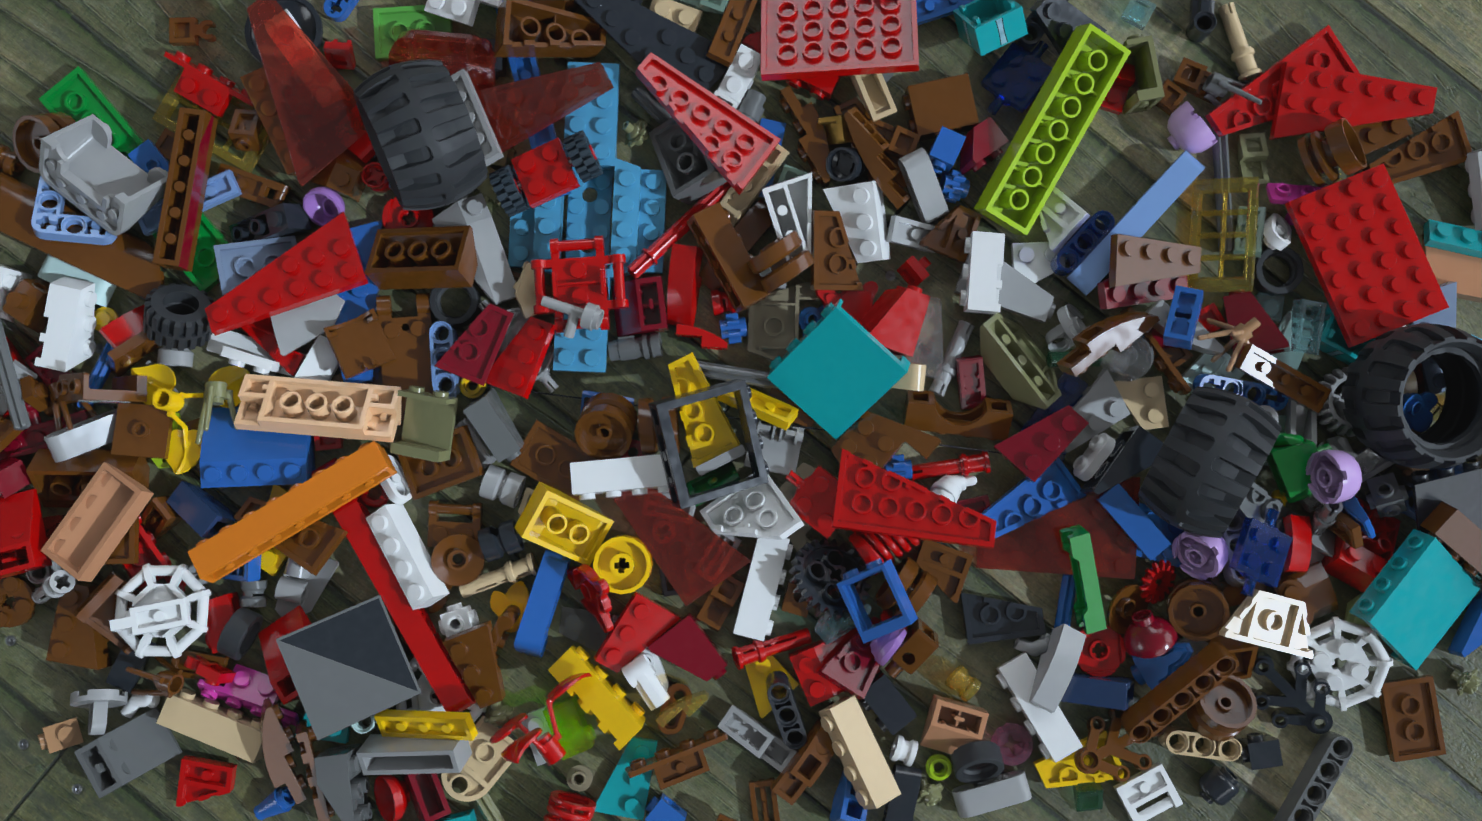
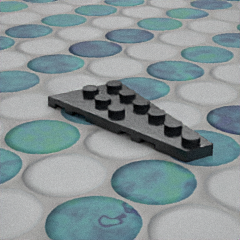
[574,0,736,91]

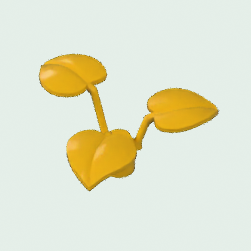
[131,364,250,475]

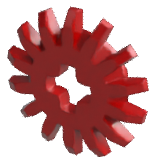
[1139,559,1176,604]

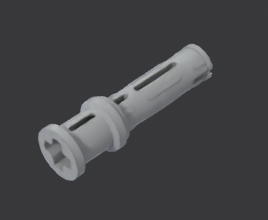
[31,570,75,604]

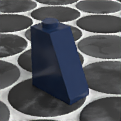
[166,481,238,539]
[1061,673,1135,710]

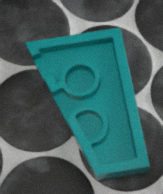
[595,736,658,820]

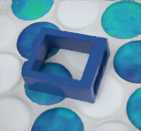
[837,558,918,644]

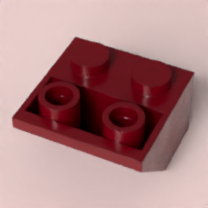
[611,276,669,337]

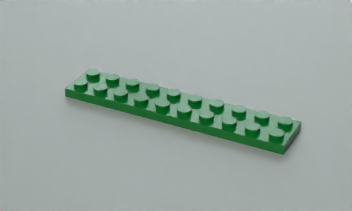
[39,66,229,292]

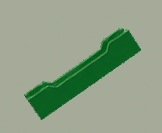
[1059,524,1107,634]

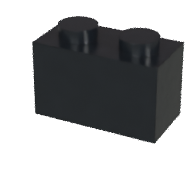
[858,671,918,735]

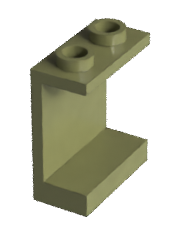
[1122,34,1165,115]
[390,385,458,463]

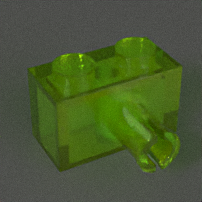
[543,695,596,760]

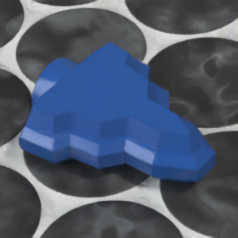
[1130,643,1194,690]

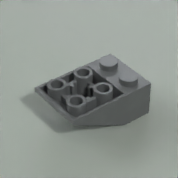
[74,707,182,799]
[314,743,373,821]

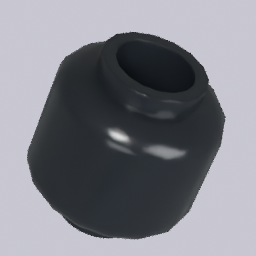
[1199,765,1240,806]

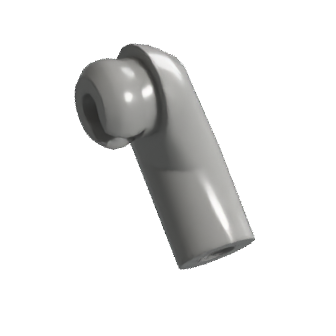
[1014,633,1051,657]

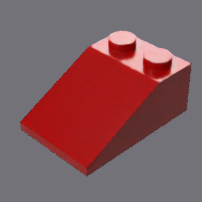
[788,625,880,707]

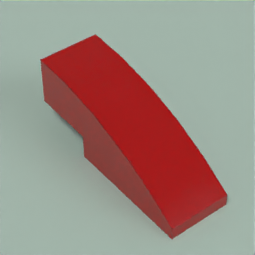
[667,243,703,327]

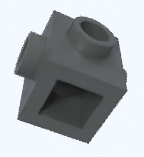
[1366,472,1410,518]

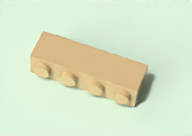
[156,688,264,763]
[818,695,901,810]

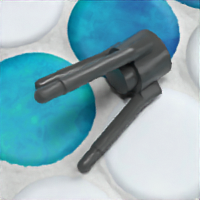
[1202,72,1262,131]

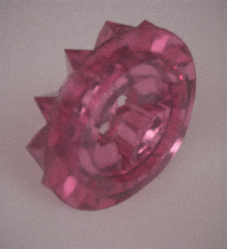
[991,723,1033,766]

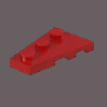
[485,317,555,399]
[594,591,681,673]

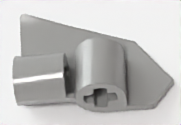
[271,294,345,356]
[274,557,339,617]

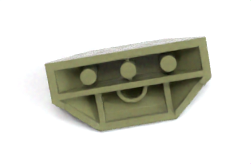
[980,313,1061,410]

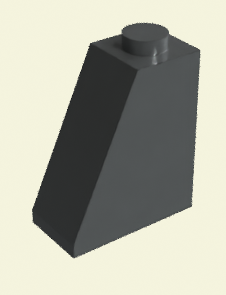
[463,388,524,463]

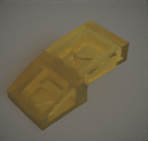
[655,690,709,728]

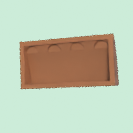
[1421,239,1482,303]
[41,462,154,582]

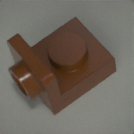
[228,109,262,151]

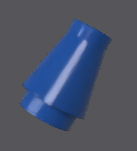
[254,787,295,821]

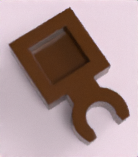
[169,17,217,46]
[20,375,54,417]

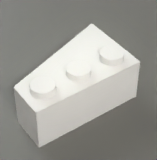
[762,172,812,256]
[823,181,891,263]
[959,231,1005,314]

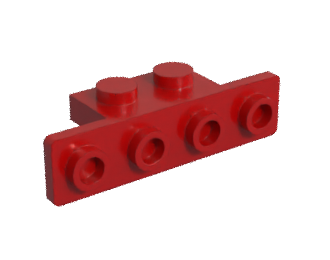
[163,50,254,117]
[121,515,186,593]

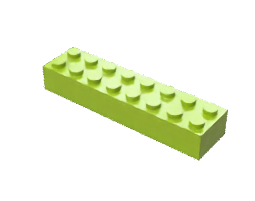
[974,23,1131,236]

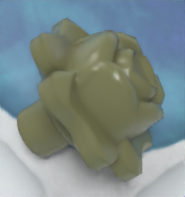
[622,119,648,147]
[1450,668,1482,696]
[484,701,514,727]
[917,778,944,807]

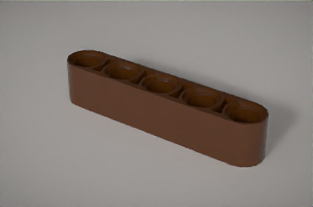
[1120,642,1237,744]

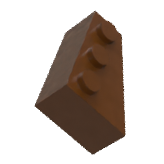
[46,580,112,670]

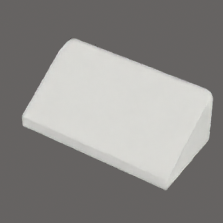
[294,335,339,381]

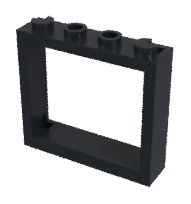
[648,379,769,509]

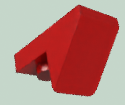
[1099,63,1135,115]

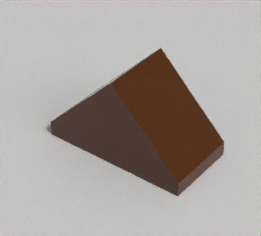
[141,496,183,540]

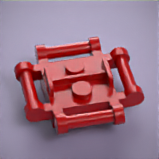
[530,235,629,333]

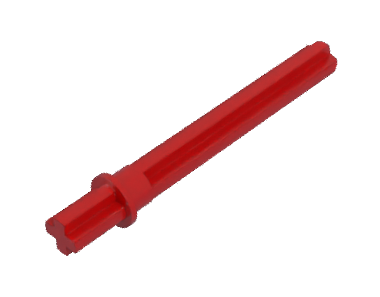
[627,182,731,279]

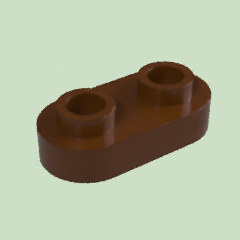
[657,682,692,735]

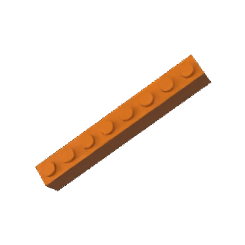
[188,441,397,583]

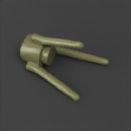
[195,381,239,445]

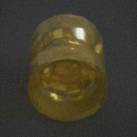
[945,665,982,702]

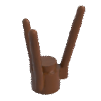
[48,382,97,431]
[125,656,184,698]

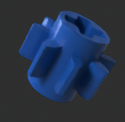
[939,169,970,203]
[719,312,747,344]
[884,454,913,479]

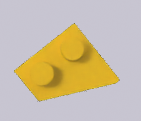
[745,655,799,719]

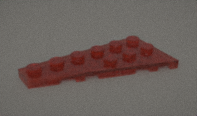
[476,62,614,153]
[613,489,751,606]

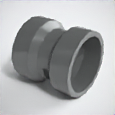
[239,579,268,607]

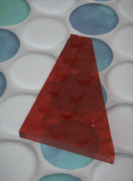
[247,0,366,186]
[975,477,1140,579]

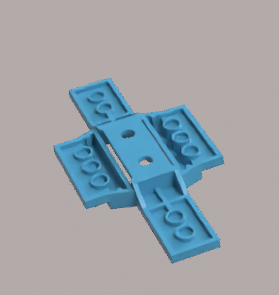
[508,62,667,373]

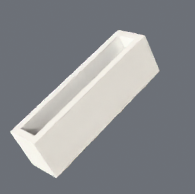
[570,454,669,500]
[366,504,450,610]
[733,538,793,641]
[996,652,1083,763]

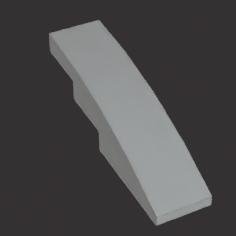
[717,705,799,772]

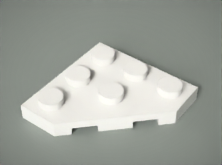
[700,474,804,540]

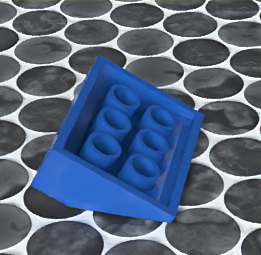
[199,406,315,488]

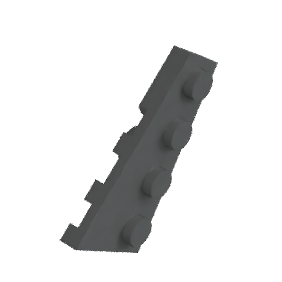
[1237,482,1298,564]

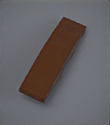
[844,107,911,209]

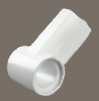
[621,654,670,711]

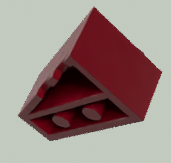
[994,405,1089,483]

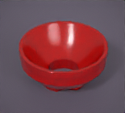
[374,775,410,821]

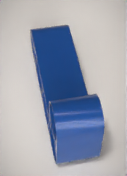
[514,550,571,658]

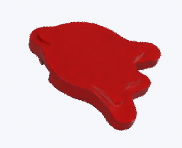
[815,281,878,322]
[567,564,614,633]

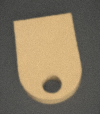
[441,715,514,802]

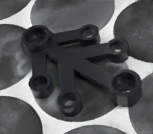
[1253,652,1333,734]

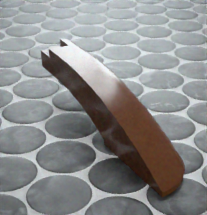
[0,172,164,298]

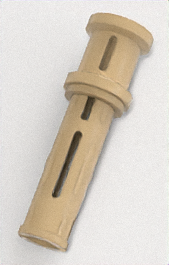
[1217,2,1262,82]
[459,553,538,598]

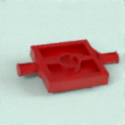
[785,465,857,539]

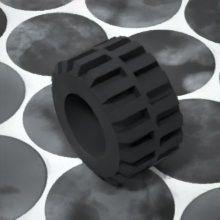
[143,283,214,351]

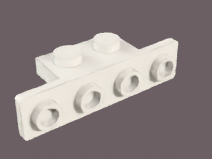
[424,0,502,27]
[206,331,307,377]

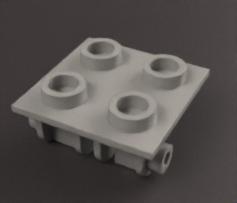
[744,418,804,475]

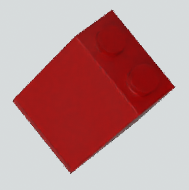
[858,285,931,357]

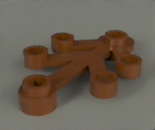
[1074,708,1166,782]

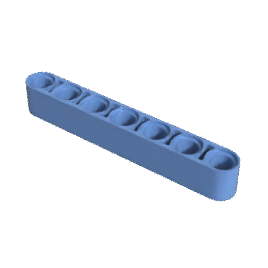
[1067,150,1205,296]

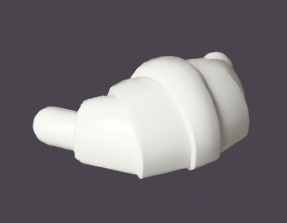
[930,475,977,503]

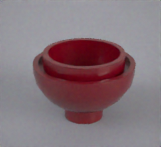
[1124,610,1178,659]

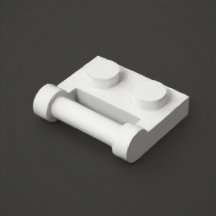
[1113,762,1183,821]

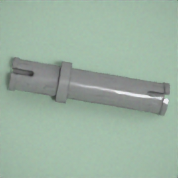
[928,320,975,397]

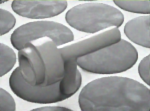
[541,296,604,338]

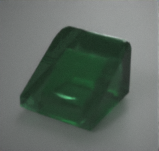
[1073,782,1103,812]

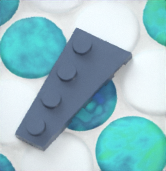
[1408,281,1457,394]

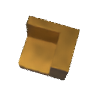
[818,115,853,145]

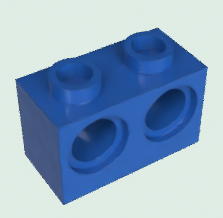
[928,126,966,177]
[1163,285,1204,350]

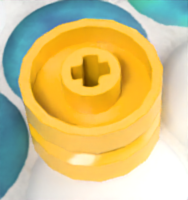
[593,534,653,594]

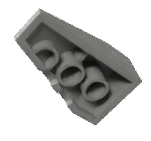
[432,193,516,305]

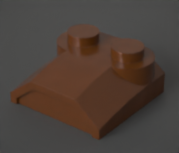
[1268,561,1339,625]

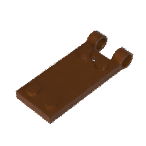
[376,293,433,421]

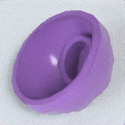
[303,187,345,226]
[870,628,907,666]

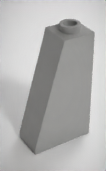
[954,253,1056,323]

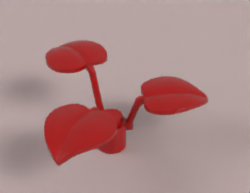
[489,673,592,766]

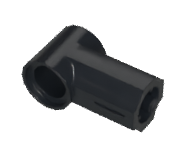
[1186,0,1217,42]

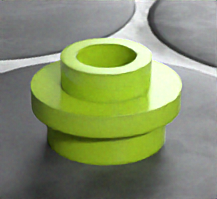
[925,754,952,781]

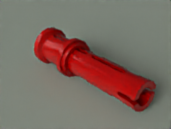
[912,451,991,481]
[731,627,812,670]

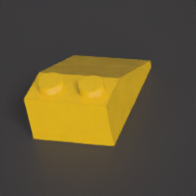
[514,482,614,566]

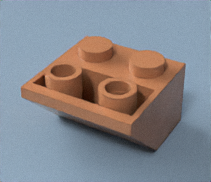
[920,694,989,754]

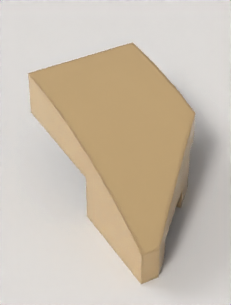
[513,261,537,319]

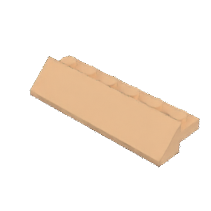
[234,374,402,442]

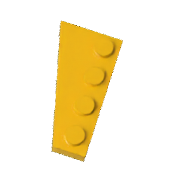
[668,352,740,468]

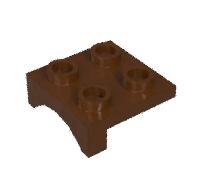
[323,308,396,380]

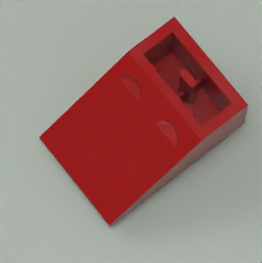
[0,489,53,579]
[1322,496,1401,593]
[258,605,311,705]

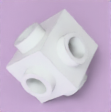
[438,602,479,637]

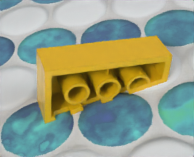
[548,644,646,751]

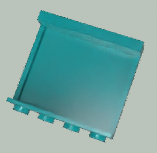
[767,298,911,439]
[1349,529,1480,670]

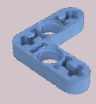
[31,176,117,245]

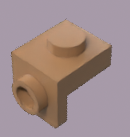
[38,717,84,754]

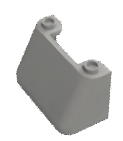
[39,114,168,236]

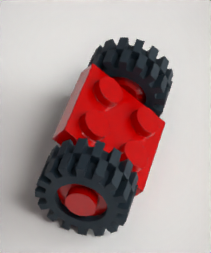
[489,130,603,217]

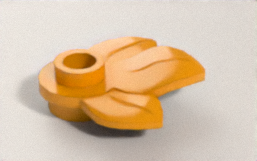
[490,581,529,633]

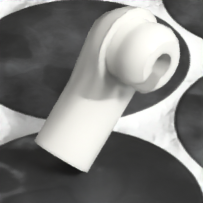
[121,695,160,718]

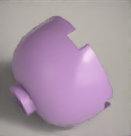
[1167,101,1218,154]
[1306,449,1362,504]
[1172,531,1229,580]

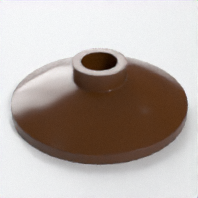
[431,534,484,586]
[1107,584,1148,634]

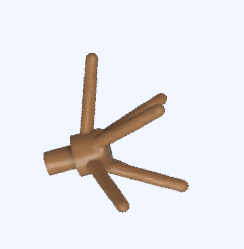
[1197,317,1261,372]

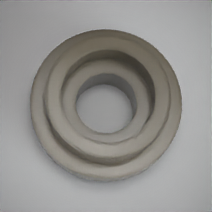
[566,764,593,792]

